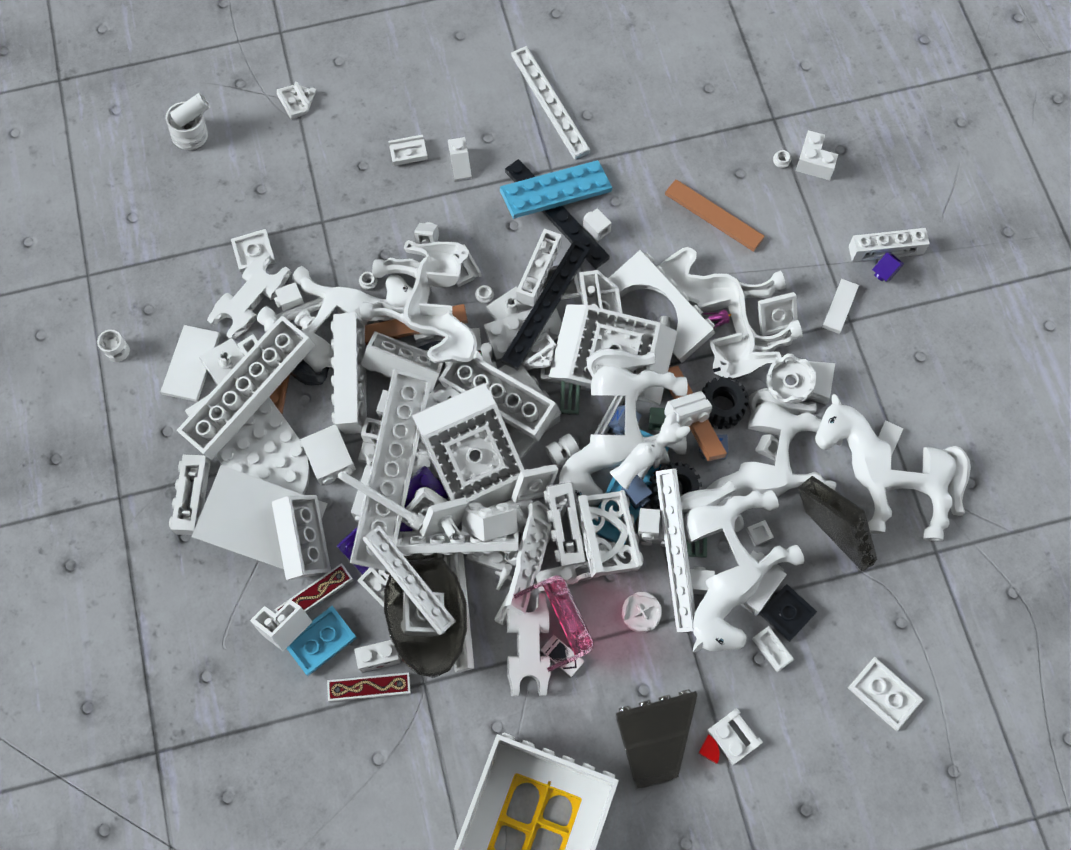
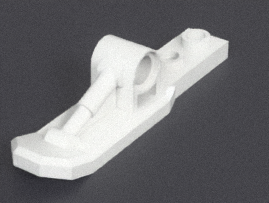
[505,501,552,615]

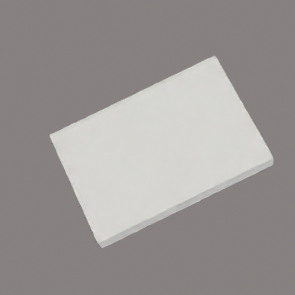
[848,657,924,731]

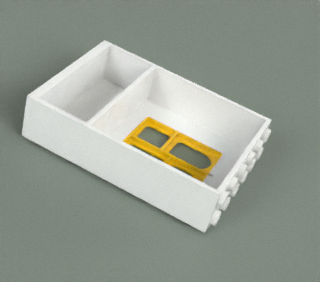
[454,733,619,850]

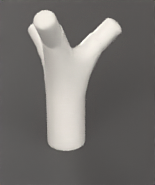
[495,564,513,591]

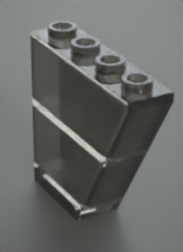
[798,476,877,572]
[615,689,697,790]

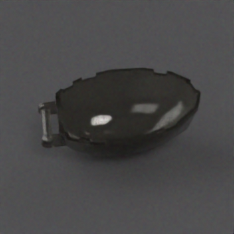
[384,553,467,678]

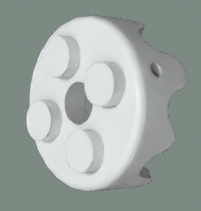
[767,354,816,404]

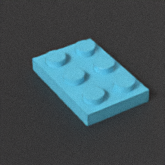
[286,606,357,676]

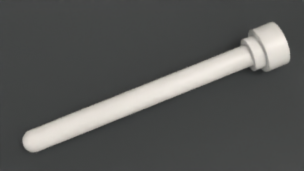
[338,472,425,530]

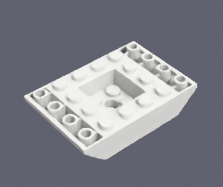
[549,305,677,405]
[412,383,524,522]

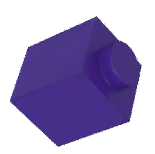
[872,252,904,282]

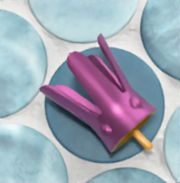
[703,309,731,329]

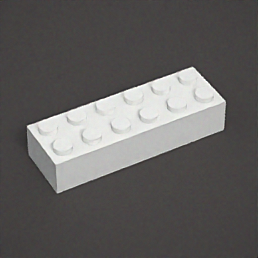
[331,312,367,434]
[439,358,559,441]

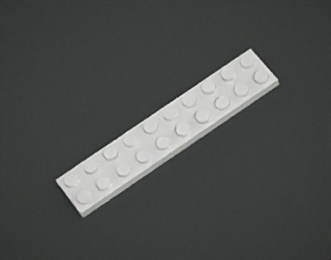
[350,369,432,572]

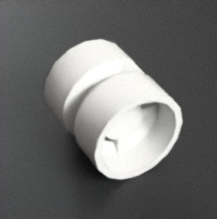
[97,330,130,362]
[545,433,580,468]

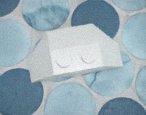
[579,270,622,313]

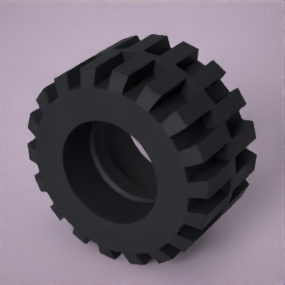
[702,376,749,429]
[648,462,702,510]

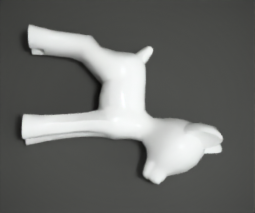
[610,412,690,489]

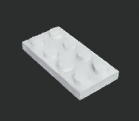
[484,308,562,361]

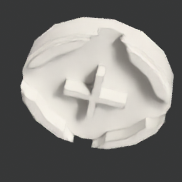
[622,592,662,633]

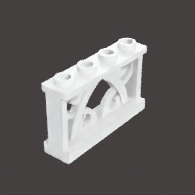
[575,490,644,578]

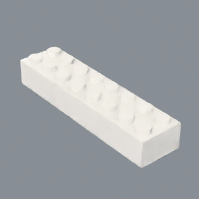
[176,316,315,460]

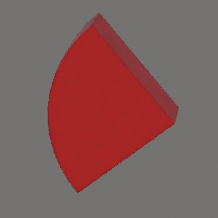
[698,734,720,764]

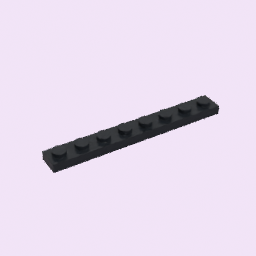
[505,159,610,269]
[501,241,590,371]

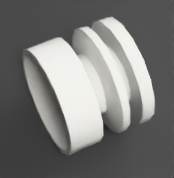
[166,102,208,150]

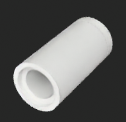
[170,92,210,128]

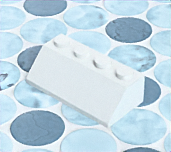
[361,331,443,392]
[272,495,331,580]

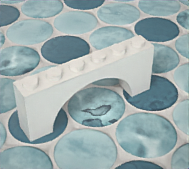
[608,250,715,363]

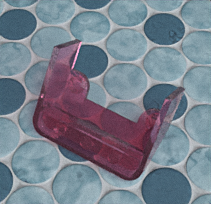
[514,575,594,672]

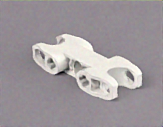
[207,252,291,340]
[507,593,550,696]

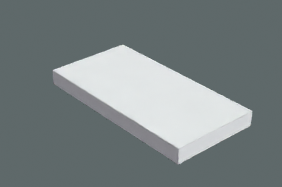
[160,325,221,402]

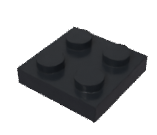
[759,584,817,642]

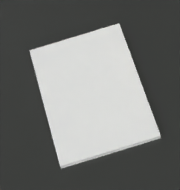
[192,465,328,570]

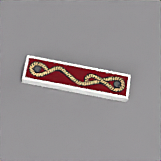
[274,563,353,613]
[327,672,411,702]

